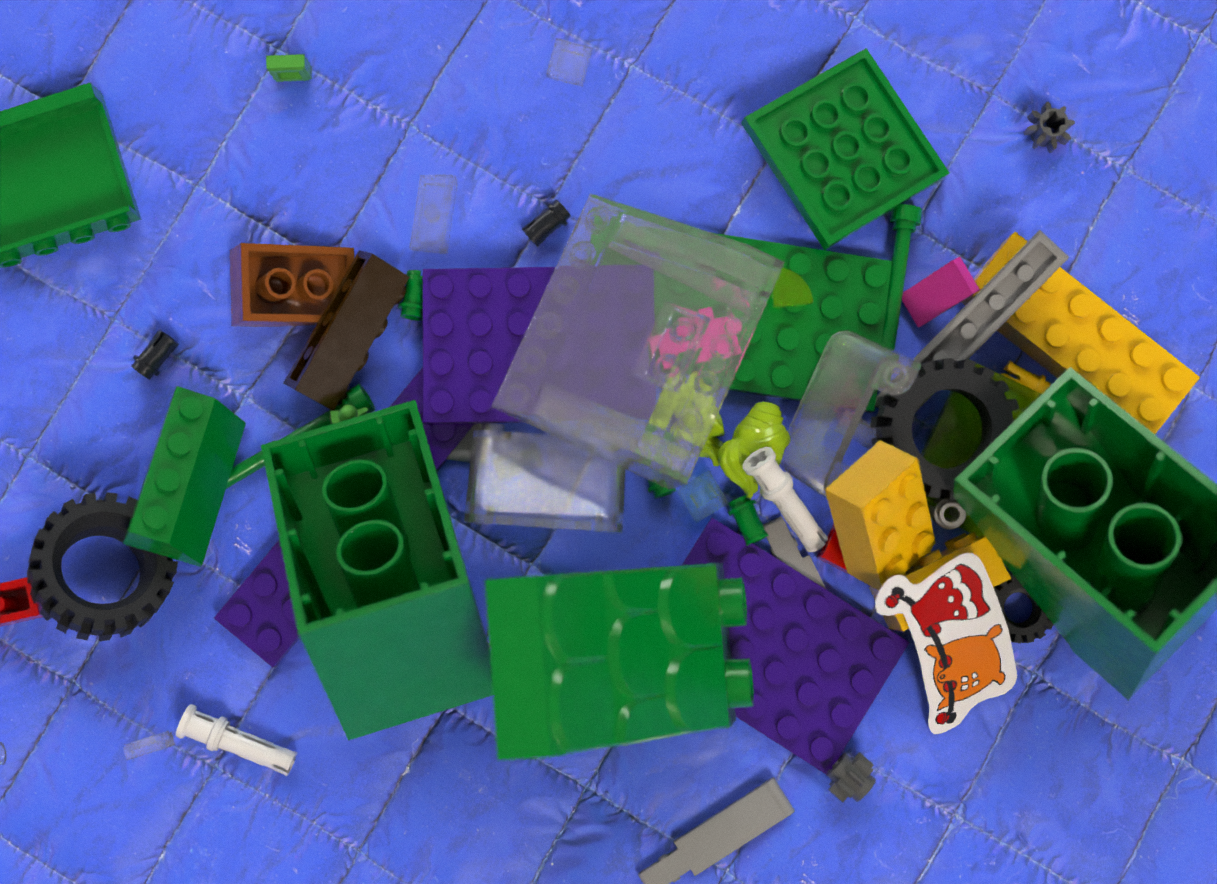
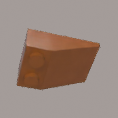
[230,243,354,327]

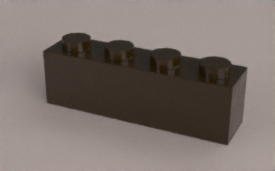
[283,250,410,411]

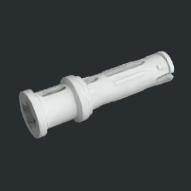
[742,447,828,552]
[176,704,297,776]

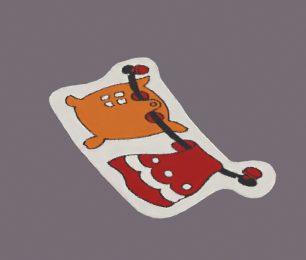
[875,553,1017,734]

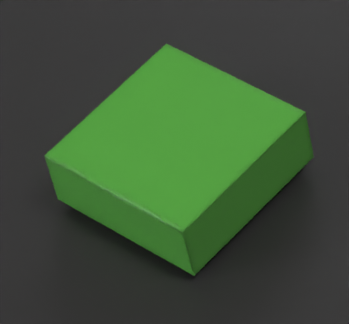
[266,54,312,82]

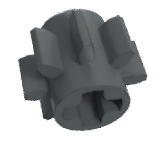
[1023,102,1075,153]
[826,752,876,802]

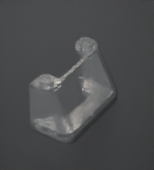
[780,330,922,499]
[464,423,627,534]

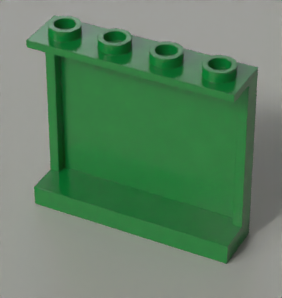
[0,82,141,268]

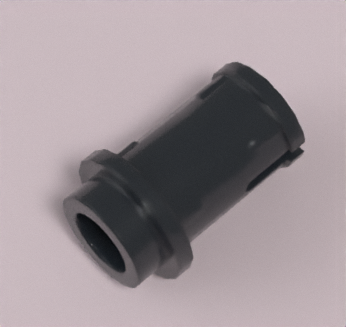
[522,199,571,247]
[131,329,179,380]

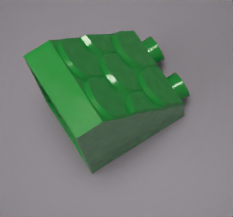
[953,367,1217,700]
[261,400,493,741]
[485,563,754,760]

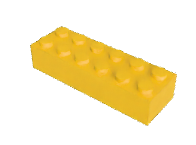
[962,232,1200,434]

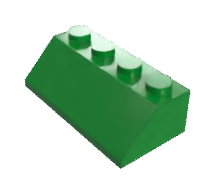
[123,386,246,567]

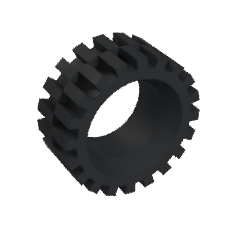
[870,358,1020,500]
[27,492,178,641]

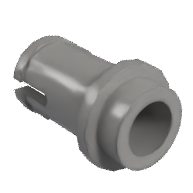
[929,498,966,530]

